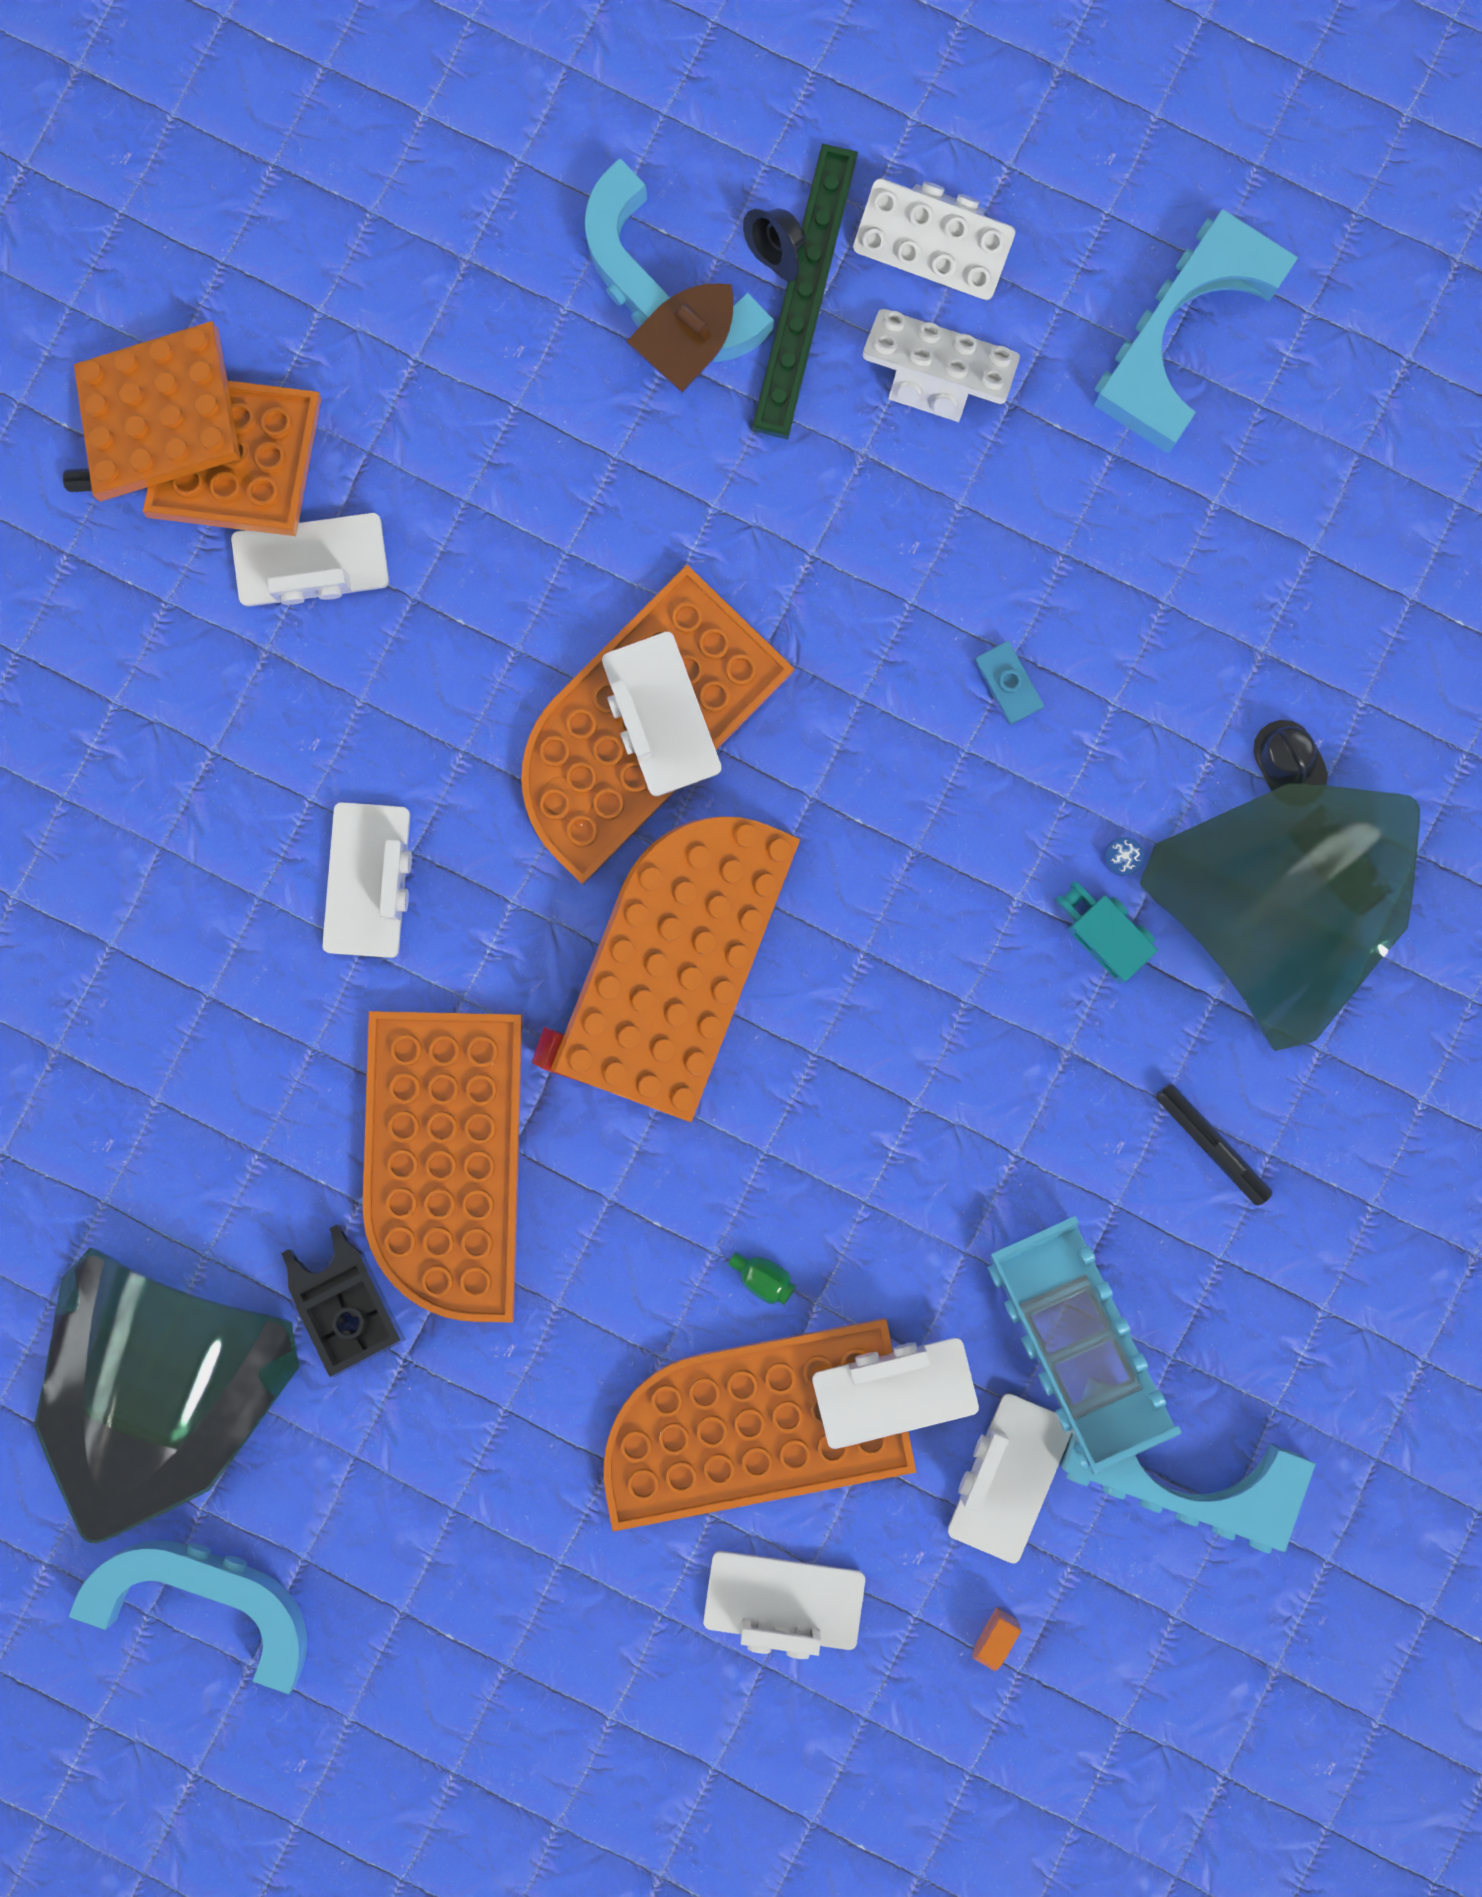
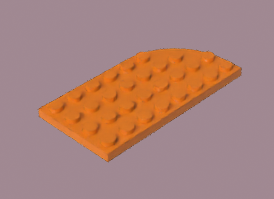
[521,565,795,885]
[551,816,800,1122]
[363,1011,523,1323]
[603,1318,916,1532]

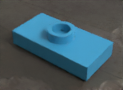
[974,640,1044,726]

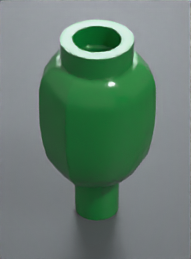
[728,1252,796,1305]

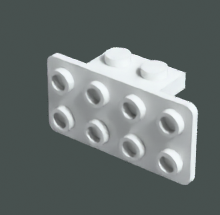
[853,178,1016,300]
[862,309,1020,422]
[231,513,389,607]
[602,632,722,797]
[322,803,412,958]
[812,1338,979,1449]
[948,1393,1072,1563]
[704,1550,865,1659]

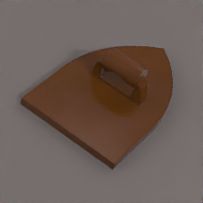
[627,283,733,393]

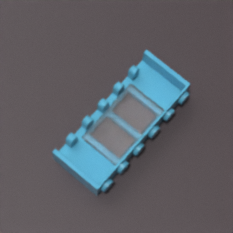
[987,1216,1182,1475]

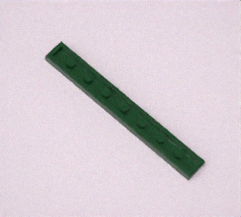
[752,143,858,439]

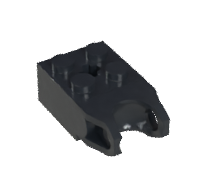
[281,1224,406,1377]

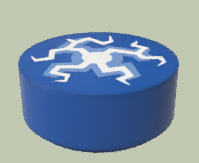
[1104,837,1144,876]

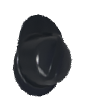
[743,208,806,282]
[1253,720,1328,807]

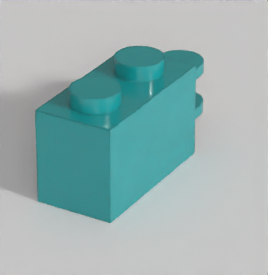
[1055,881,1159,984]

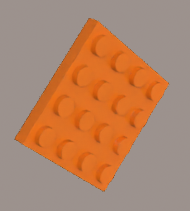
[74,321,240,502]
[143,380,322,536]

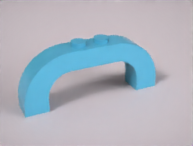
[585,158,774,362]
[69,1540,307,1694]

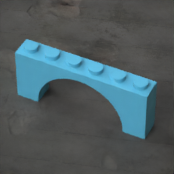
[1093,209,1298,454]
[1059,1377,1316,1554]

